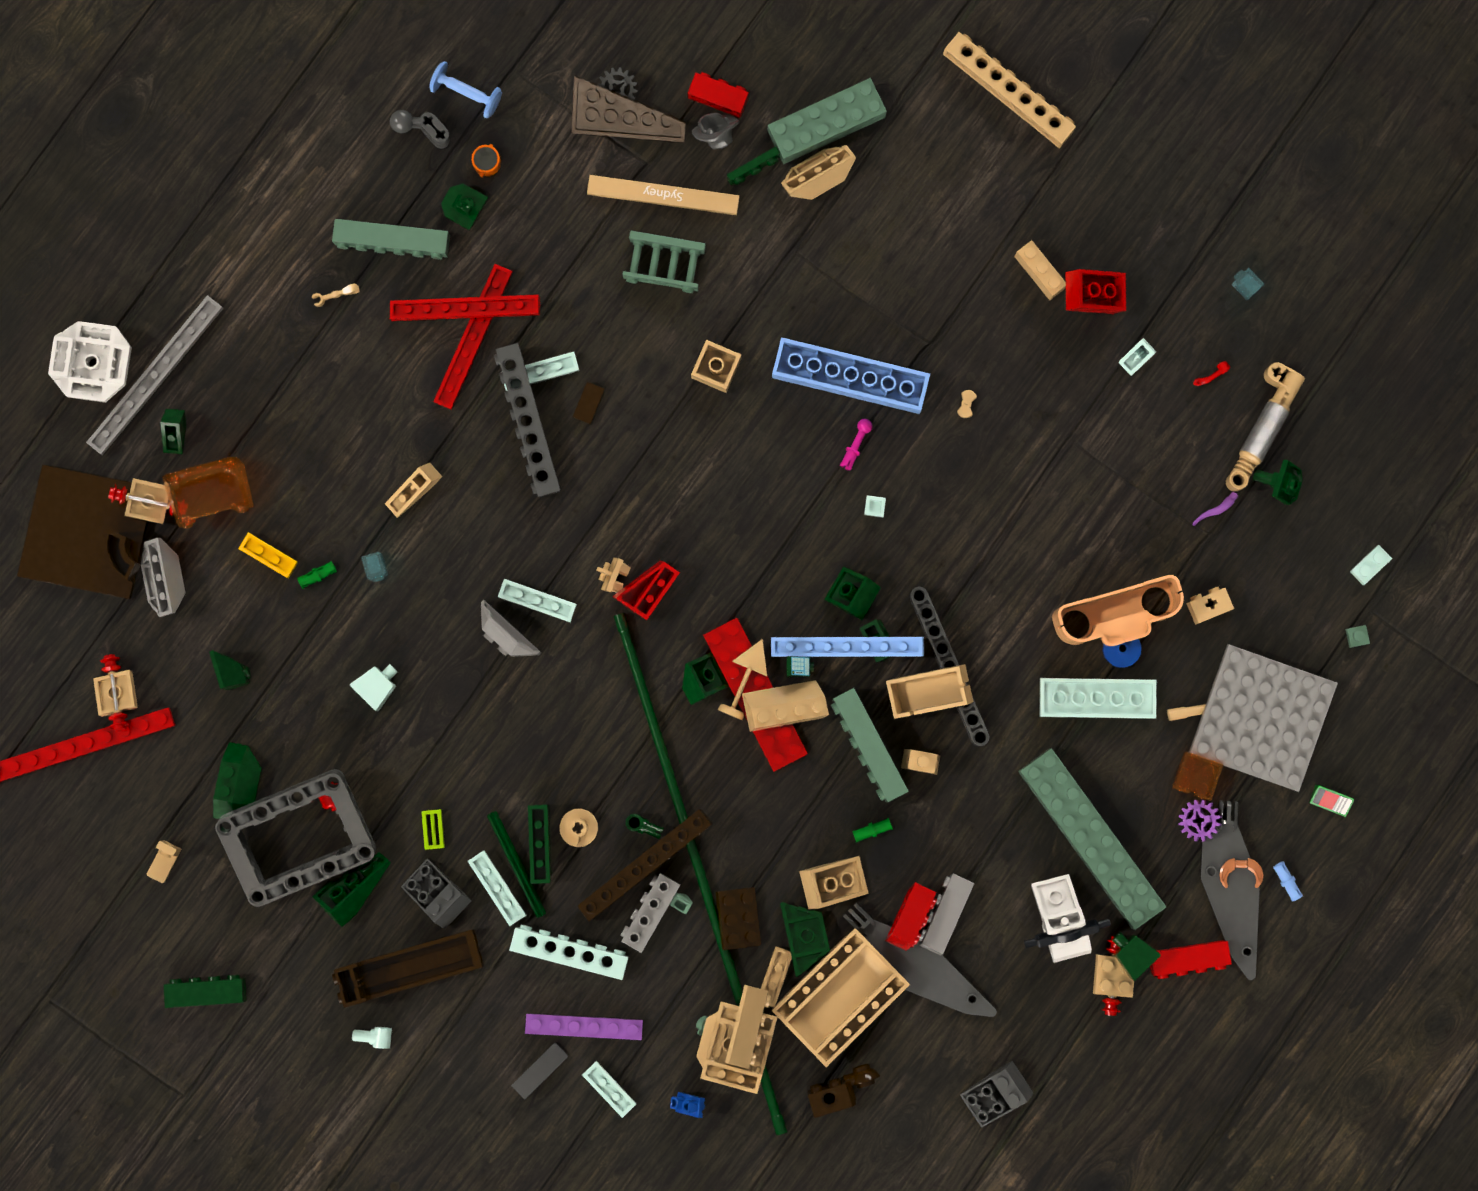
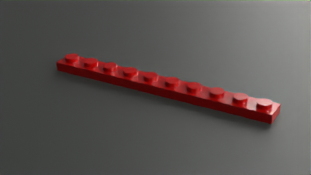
[0,707,175,782]

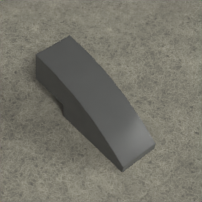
[511,1042,568,1100]

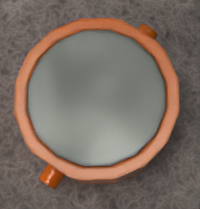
[471,144,501,177]

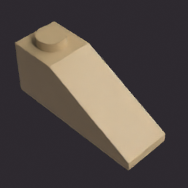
[385,463,442,518]

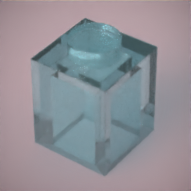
[1231,268,1264,300]
[361,551,388,582]

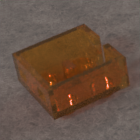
[1172,752,1223,801]

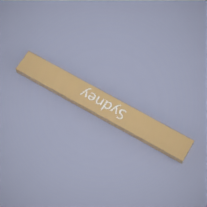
[587,175,739,215]

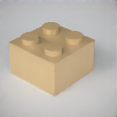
[691,340,741,393]

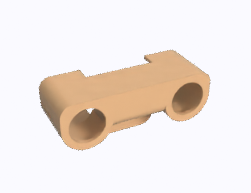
[1052,575,1184,646]

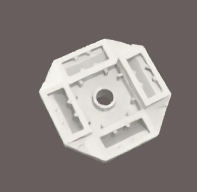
[48,321,132,402]

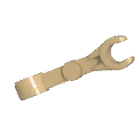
[312,283,360,307]

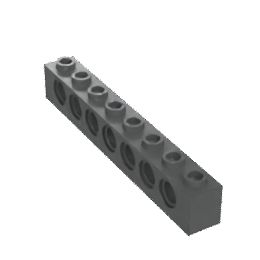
[494,343,561,497]

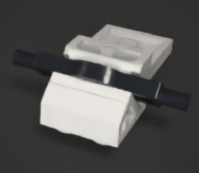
[1024,874,1111,963]

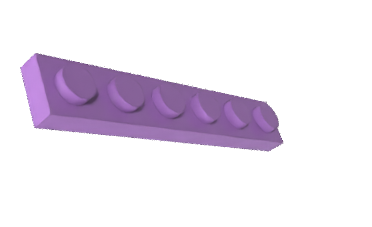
[525,1013,643,1040]

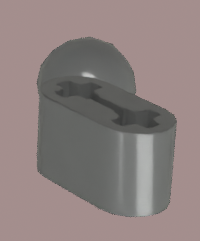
[390,109,450,149]

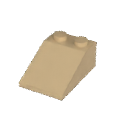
[799,856,869,909]

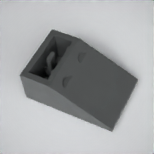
[401,858,471,929]
[960,1061,1034,1128]

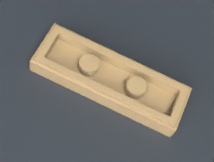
[761,946,792,1008]

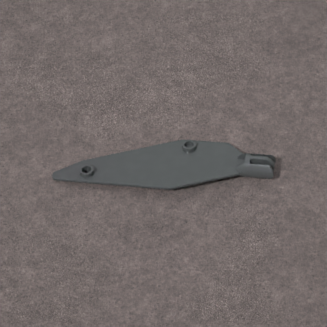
[1201,800,1260,980]
[843,903,997,1017]

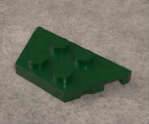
[780,902,830,977]

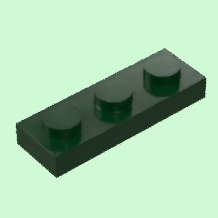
[727,147,780,185]

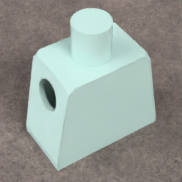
[350,664,398,711]

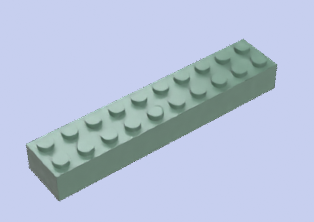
[1018,748,1166,930]

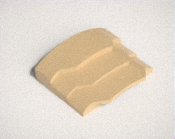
[696,1002,778,1094]

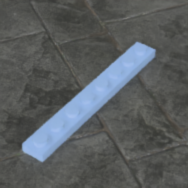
[771,637,924,657]

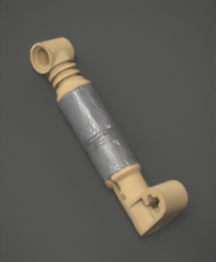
[1226,362,1305,492]

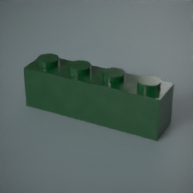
[528,805,552,884]
[164,974,247,1008]

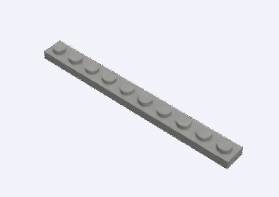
[86,295,223,455]

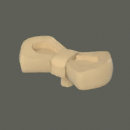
[957,390,977,418]

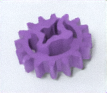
[1179,800,1222,842]

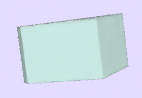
[1118,338,1156,376]

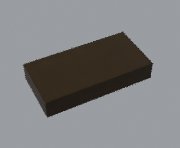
[573,382,605,425]

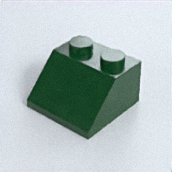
[824,567,881,620]

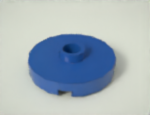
[1102,639,1141,668]

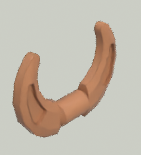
[1219,858,1264,888]

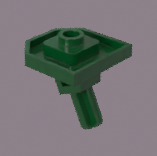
[441,184,488,231]
[1253,459,1303,505]

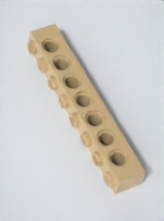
[943,32,1076,148]

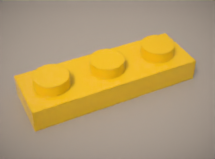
[238,532,298,579]

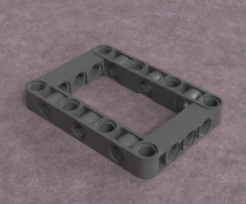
[215,769,376,907]

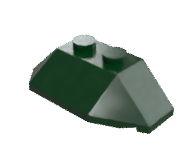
[213,742,262,819]

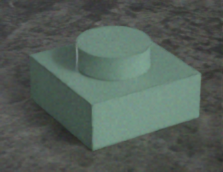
[1345,625,1370,648]

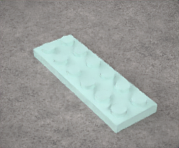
[1040,678,1156,719]

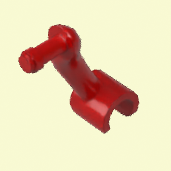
[1193,361,1230,386]

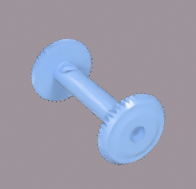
[430,61,502,118]

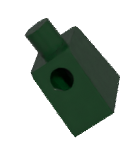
[1112,932,1161,981]

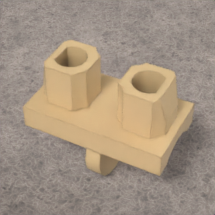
[596,558,631,592]

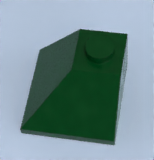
[209,650,251,690]
[682,652,729,705]

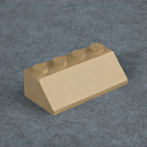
[742,680,829,732]
[725,985,771,1069]

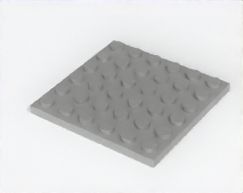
[1189,644,1338,792]

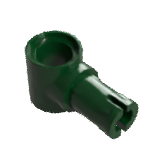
[626,814,664,839]

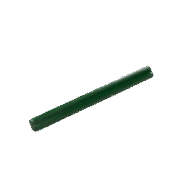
[487,811,546,918]

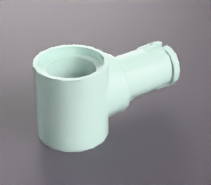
[352,1027,392,1049]

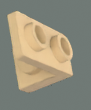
[147,840,182,883]

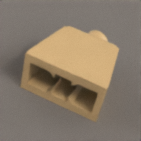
[901,749,940,775]

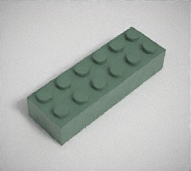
[767,78,887,165]
[831,688,909,802]

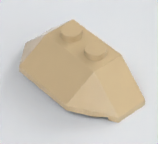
[781,145,856,200]

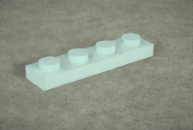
[504,352,579,391]
[498,579,577,623]
[468,850,526,926]

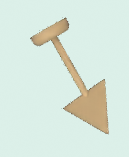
[718,640,767,720]

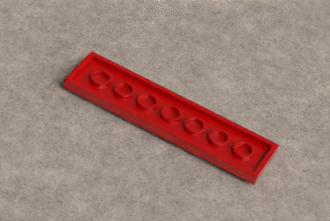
[703,618,808,772]

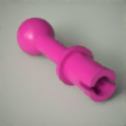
[840,419,872,470]

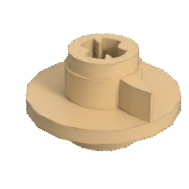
[560,809,598,847]

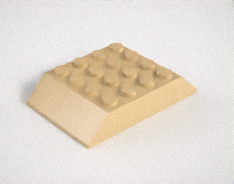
[771,928,910,1067]

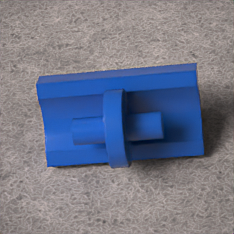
[670,1092,705,1118]

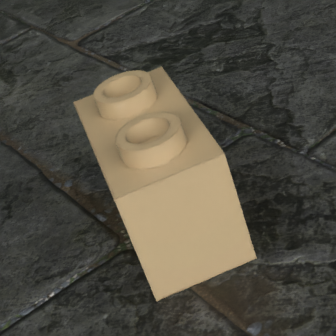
[1186,586,1234,625]

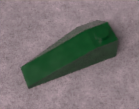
[312,852,391,927]

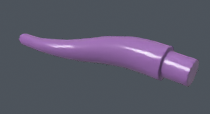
[1193,492,1238,526]

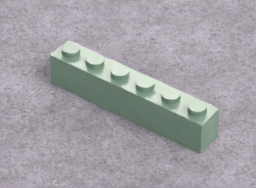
[332,219,450,260]

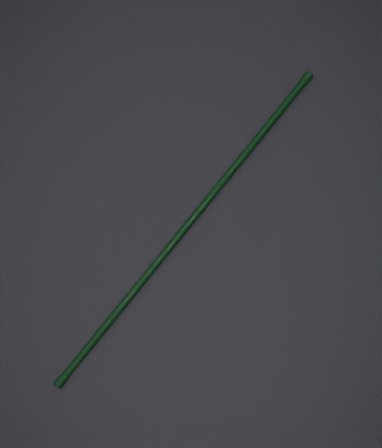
[614,613,787,1135]

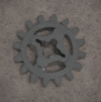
[597,67,638,100]

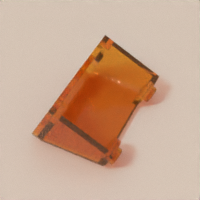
[162,457,254,528]

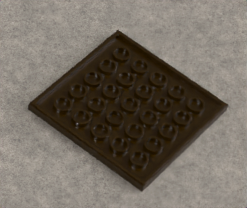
[17,465,148,600]

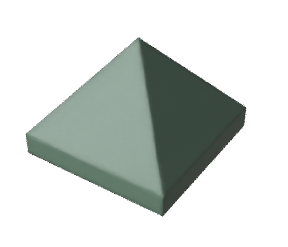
[669,893,693,914]

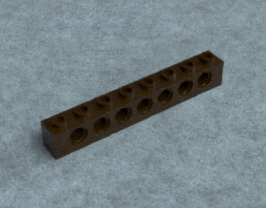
[578,809,713,921]

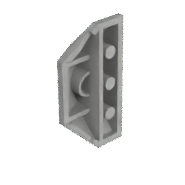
[141,538,186,617]
[481,600,542,657]

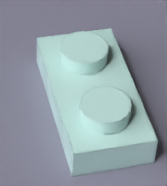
[1350,545,1392,585]

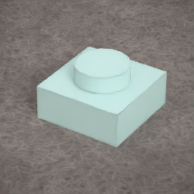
[864,495,886,518]

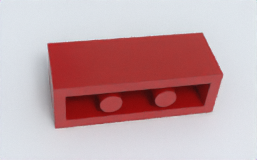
[688,72,749,118]

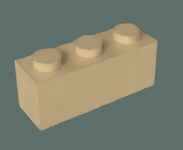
[1014,240,1066,300]

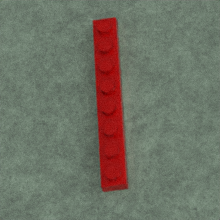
[433,264,513,410]
[390,295,540,321]

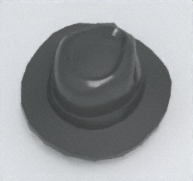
[692,113,740,150]

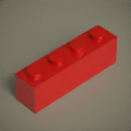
[1150,940,1232,979]

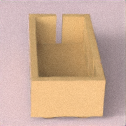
[886,664,973,719]

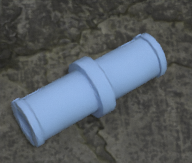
[1273,861,1303,901]

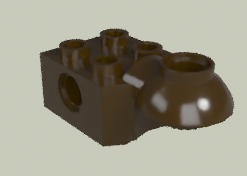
[807,1064,880,1118]

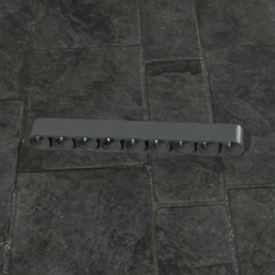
[910,587,989,746]

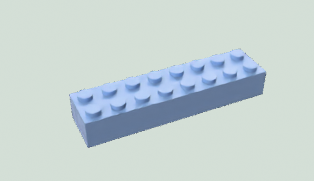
[772,337,930,414]

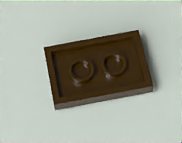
[716,887,761,950]

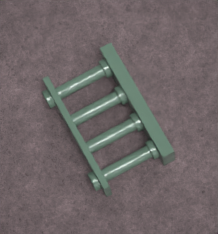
[623,231,706,293]

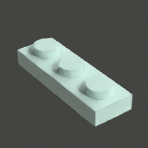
[582,1061,637,1118]

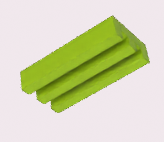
[422,809,445,850]

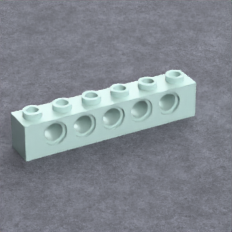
[509,924,629,980]

